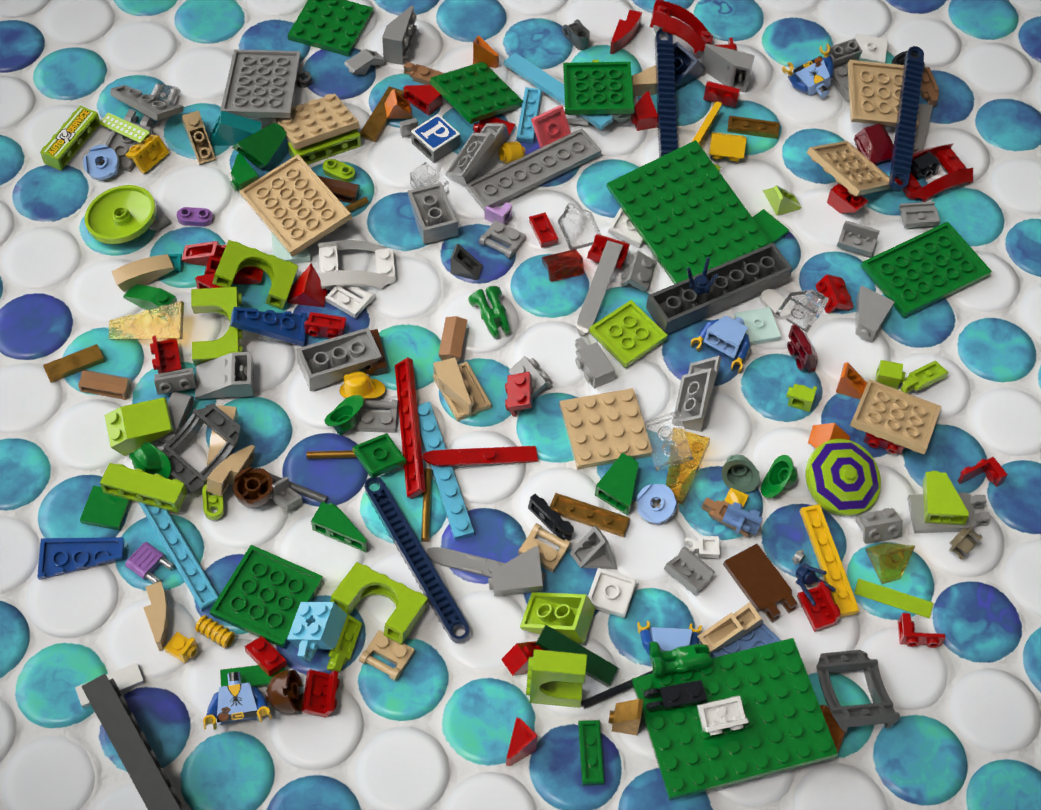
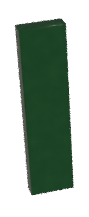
[535,625,618,687]

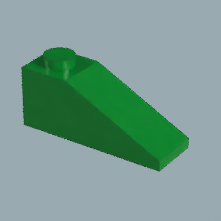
[123,284,179,322]
[311,502,368,553]

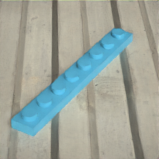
[417,402,474,541]

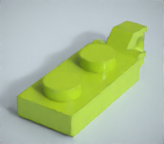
[900,360,949,393]
[327,613,362,672]

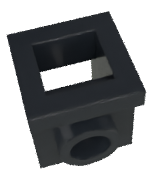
[910,152,940,180]

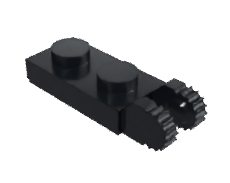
[528,493,574,541]
[643,680,707,711]

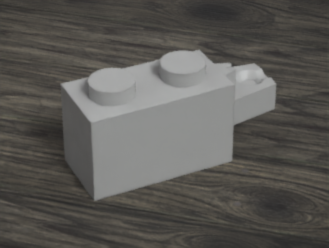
[575,337,615,389]

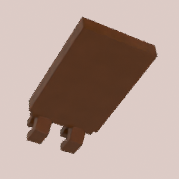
[723,544,798,622]

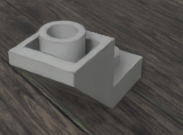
[344,49,386,75]

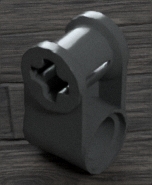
[562,19,590,50]

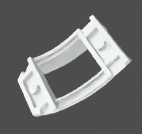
[318,240,396,290]

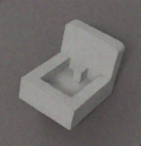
[271,477,302,512]

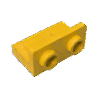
[125,134,169,173]

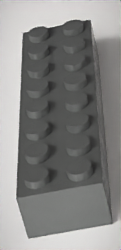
[646,243,793,334]
[81,674,186,810]

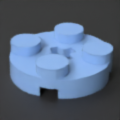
[83,145,120,180]
[637,484,678,524]

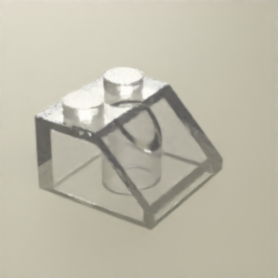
[775,289,829,332]

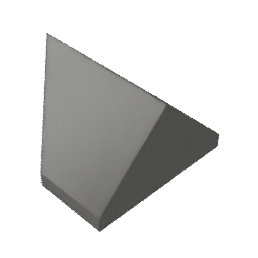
[569,526,618,570]

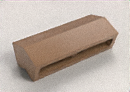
[439,316,467,363]
[78,370,132,400]

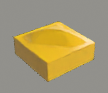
[724,488,749,510]

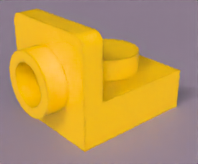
[164,632,198,664]

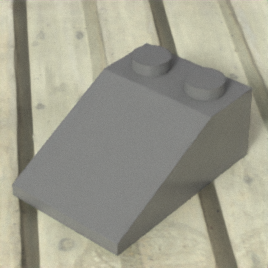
[407,182,458,244]

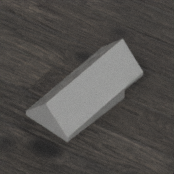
[445,123,509,187]
[672,356,722,432]

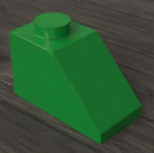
[230,153,259,192]

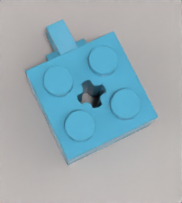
[287,602,347,662]

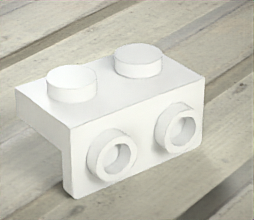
[697,696,749,735]

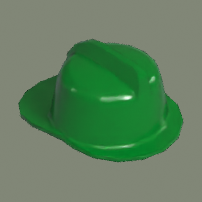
[324,395,364,435]
[129,442,171,479]
[761,455,798,498]

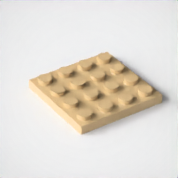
[848,60,919,128]
[272,94,360,150]
[807,141,896,196]
[850,379,942,455]
[559,388,653,470]

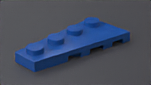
[230,307,307,346]
[37,537,125,580]

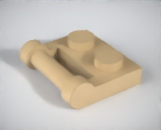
[518,523,572,573]
[359,630,415,681]

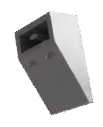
[382,5,417,65]
[702,44,755,93]
[195,352,254,399]

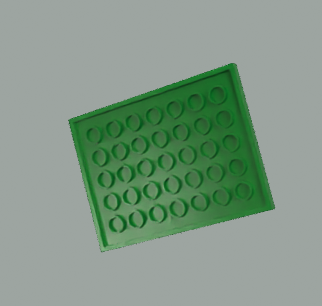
[606,140,771,284]
[632,638,838,801]

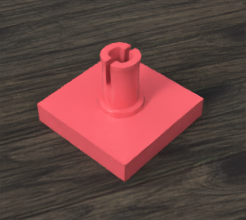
[531,105,571,148]

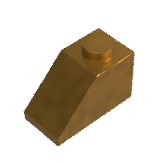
[608,699,643,735]

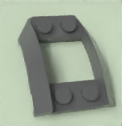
[162,404,241,494]
[816,650,900,734]

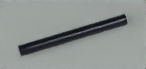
[581,671,653,709]

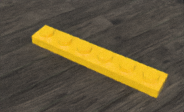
[800,504,859,618]

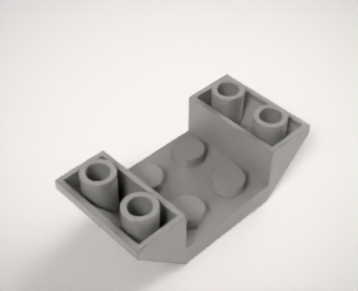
[826,38,863,100]

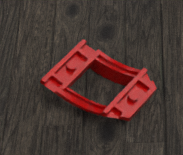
[650,0,713,54]
[895,143,973,202]

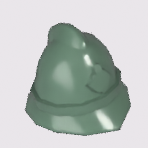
[721,454,760,493]

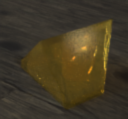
[865,543,915,584]

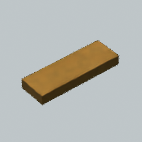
[727,115,780,139]
[43,344,105,383]

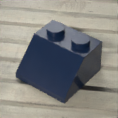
[673,42,705,87]

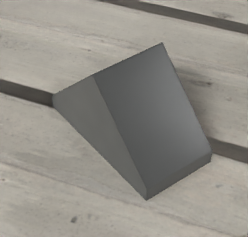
[450,244,483,280]

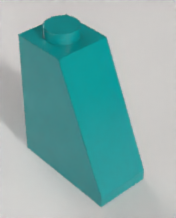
[210,110,262,146]

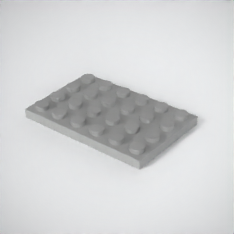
[220,49,301,119]

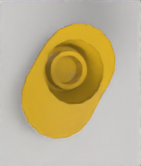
[339,371,386,399]

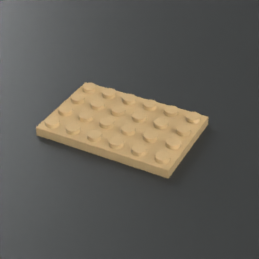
[239,154,352,257]

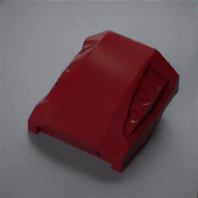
[854,124,894,165]
[787,324,818,374]

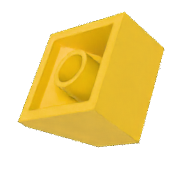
[709,132,747,161]

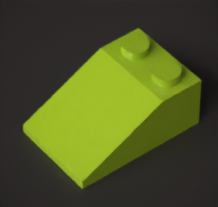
[104,397,173,456]
[520,592,595,643]

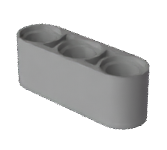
[157,392,194,443]

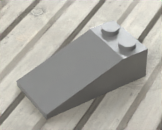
[297,327,382,391]

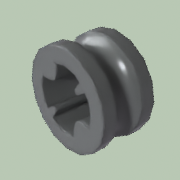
[297,71,312,88]

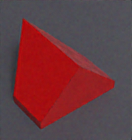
[287,264,327,308]
[506,717,538,766]

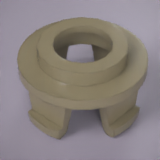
[949,526,983,560]

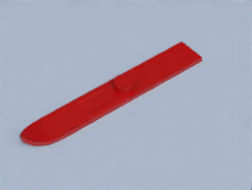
[423,446,538,466]

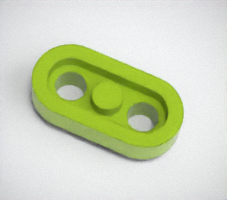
[322,159,355,183]
[202,484,224,520]

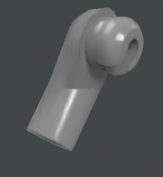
[148,215,170,231]

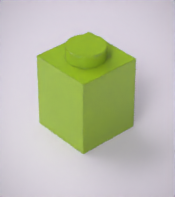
[875,360,905,389]

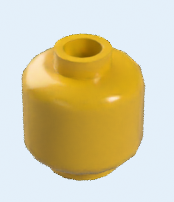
[498,141,525,164]

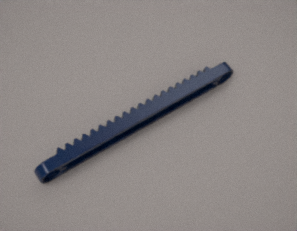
[655,29,678,158]
[889,46,924,192]
[364,477,470,643]

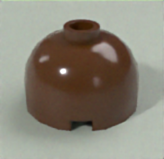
[233,467,273,508]
[265,670,304,714]

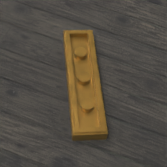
[360,86,404,142]
[550,493,630,537]

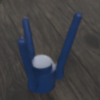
[687,257,719,294]
[795,563,836,606]

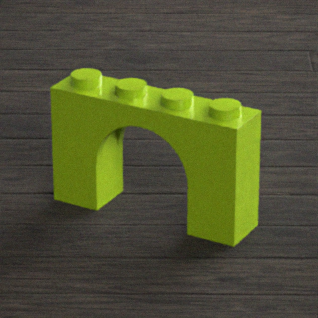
[212,240,298,310]
[191,287,244,366]
[330,562,428,645]
[526,649,587,708]

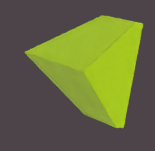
[762,185,802,216]

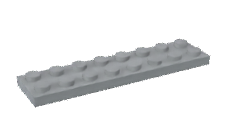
[466,128,602,212]

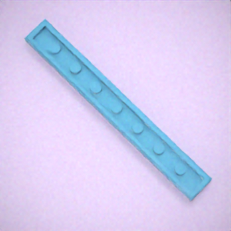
[504,53,613,130]
[138,502,218,611]

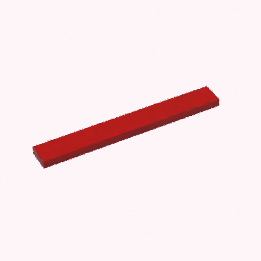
[395,357,426,499]

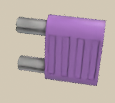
[125,542,174,583]

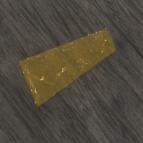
[108,301,184,340]
[666,428,710,505]

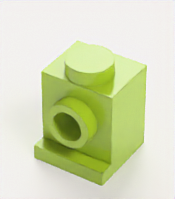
[786,383,817,412]

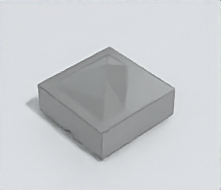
[400,118,418,138]

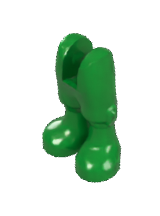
[468,286,510,339]
[649,641,712,678]

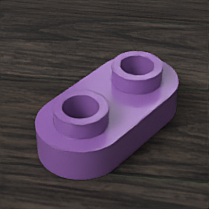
[177,207,213,227]

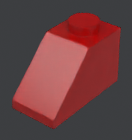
[403,85,443,116]
[631,91,658,131]

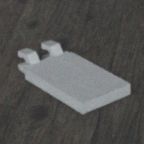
[99,109,154,172]
[907,493,991,533]

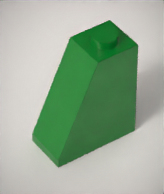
[232,123,287,169]
[595,453,639,516]

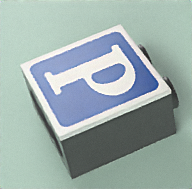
[411,114,460,163]

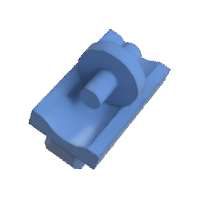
[722,502,763,535]

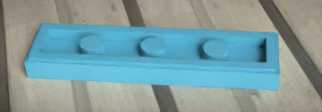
[516,87,542,143]

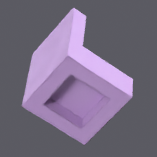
[485,202,512,224]

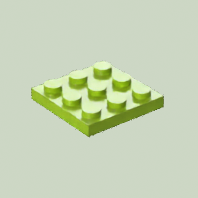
[589,300,668,368]

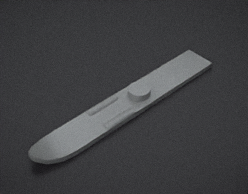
[577,240,623,337]
[427,547,546,582]

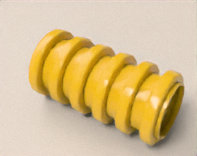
[195,615,235,649]

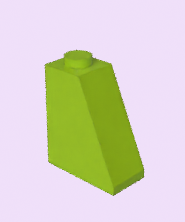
[922,471,969,525]

